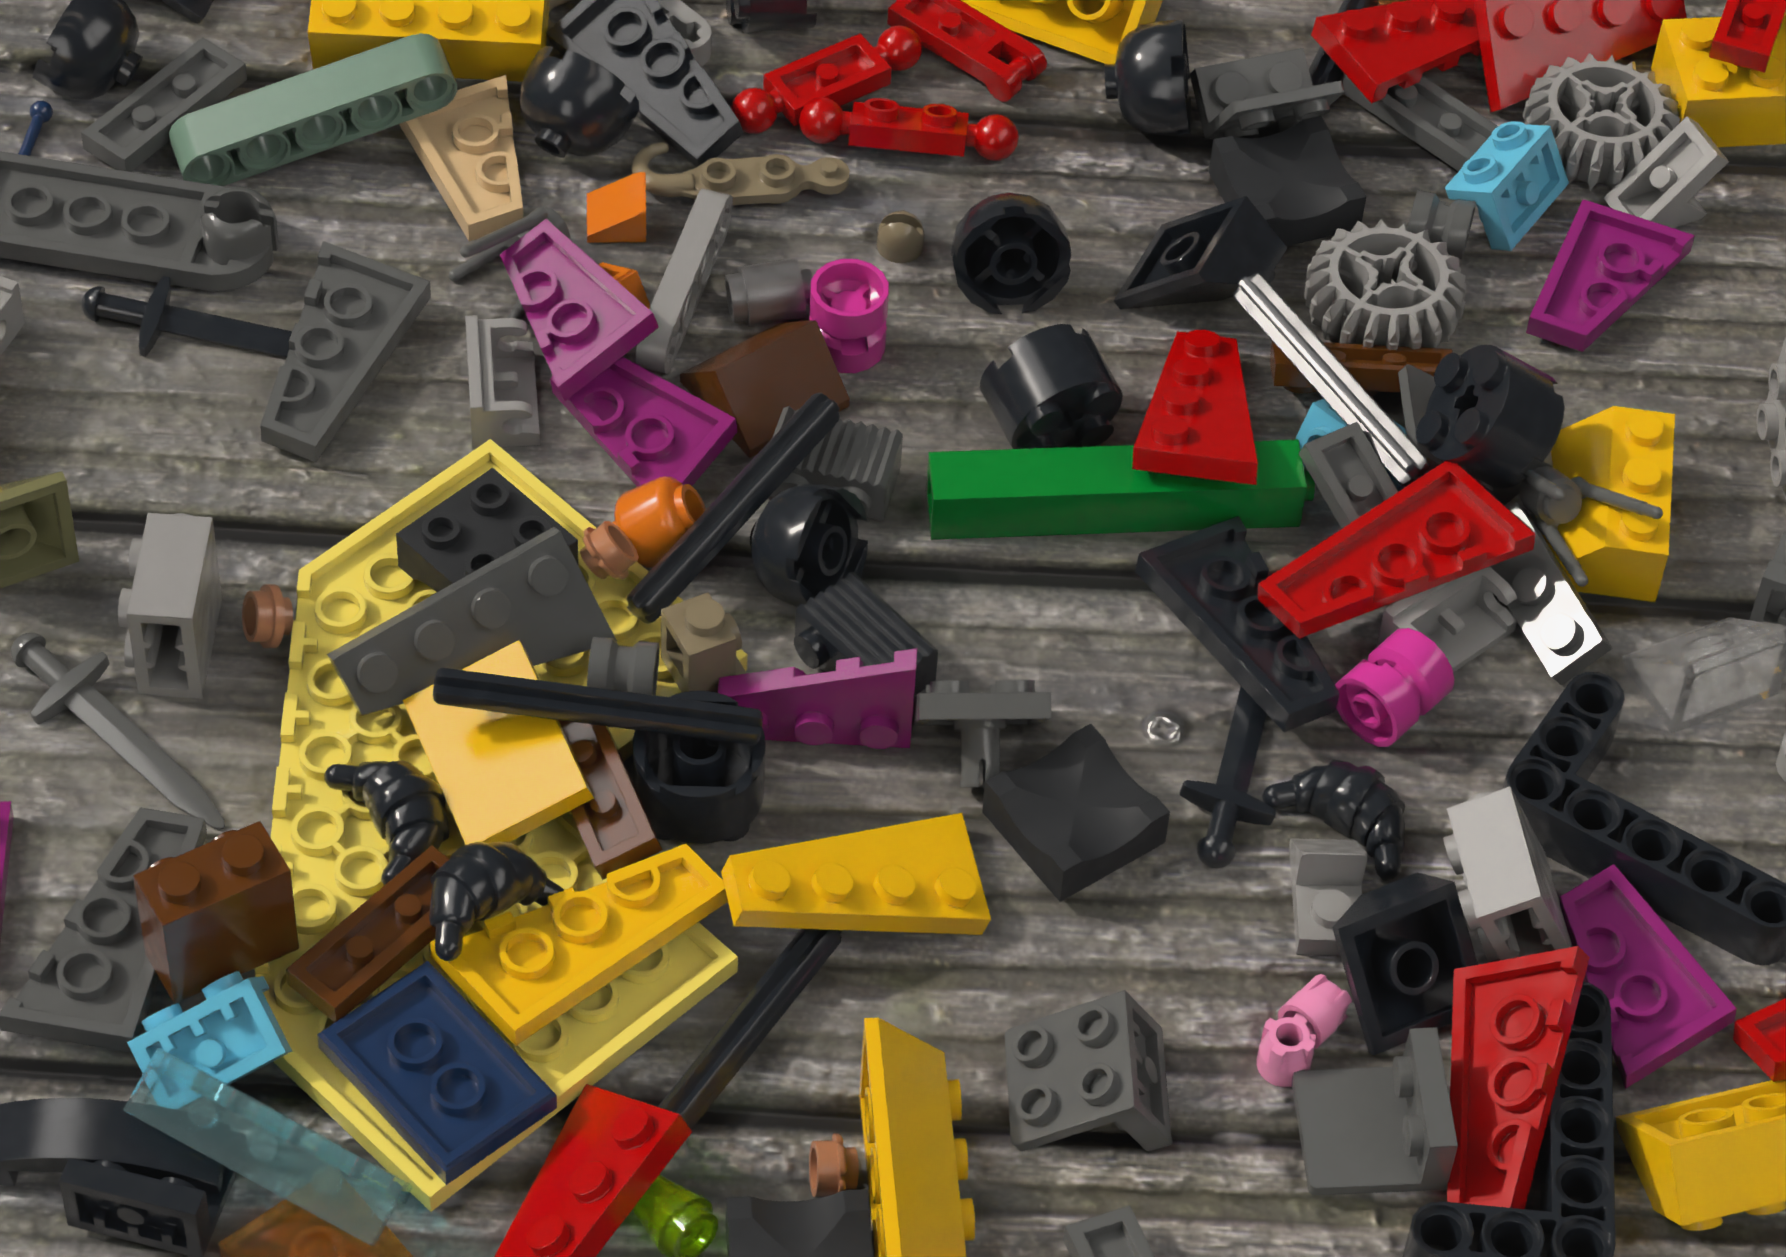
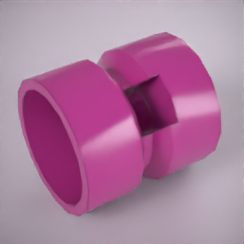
[809,259,889,373]
[1335,628,1455,747]

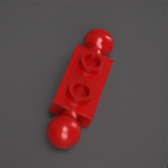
[731,25,922,134]
[799,97,1019,161]

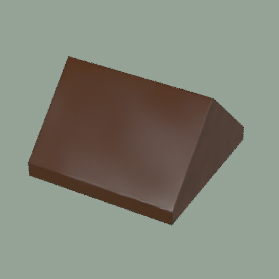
[680,320,850,458]

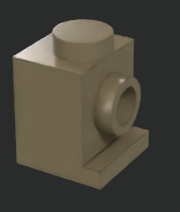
[661,592,747,693]

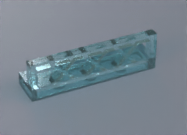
[123,1048,412,1246]

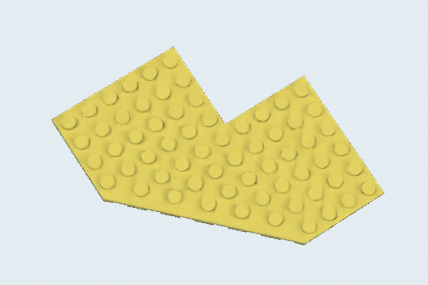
[255,439,748,1212]

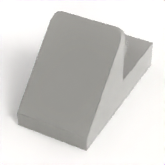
[1603,117,1729,228]
[1289,838,1367,956]

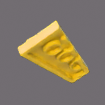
[721,813,991,935]
[430,844,728,1046]

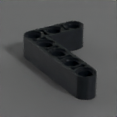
[1503,672,1786,965]
[1402,982,1616,1257]

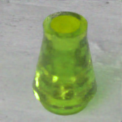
[632,1175,718,1257]

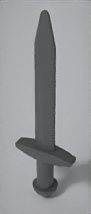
[11,633,225,830]

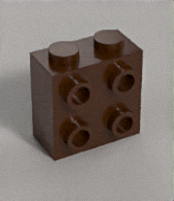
[133,821,299,1004]

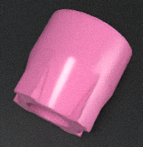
[1278,974,1352,1049]
[1256,1013,1316,1087]

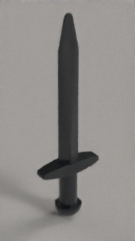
[81,276,292,358]
[1180,686,1276,869]

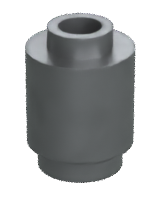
[725,258,813,326]

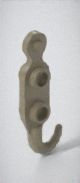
[631,142,850,205]

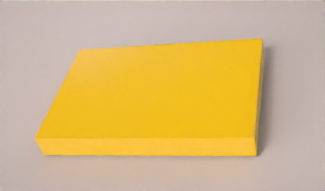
[403,640,594,845]

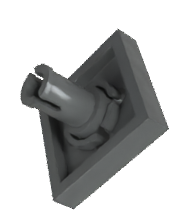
[912,680,1051,788]

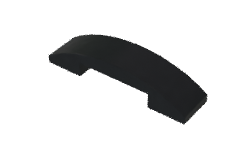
[0,1098,233,1193]

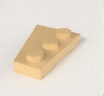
[399,75,523,241]

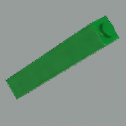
[926,440,1315,540]

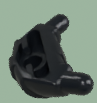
[1262,759,1405,880]
[324,760,450,885]
[429,842,564,961]

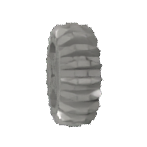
[1523,53,1680,191]
[1304,218,1467,350]

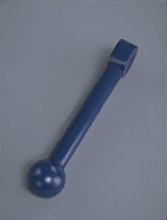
[18,100,53,156]

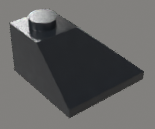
[1114,196,1287,310]
[1332,872,1478,1055]

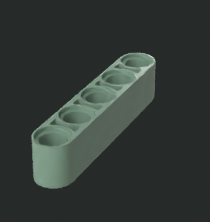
[169,33,457,186]

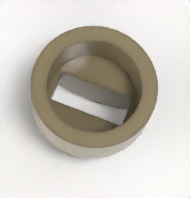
[877,210,925,263]

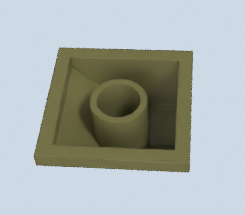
[0,471,79,589]

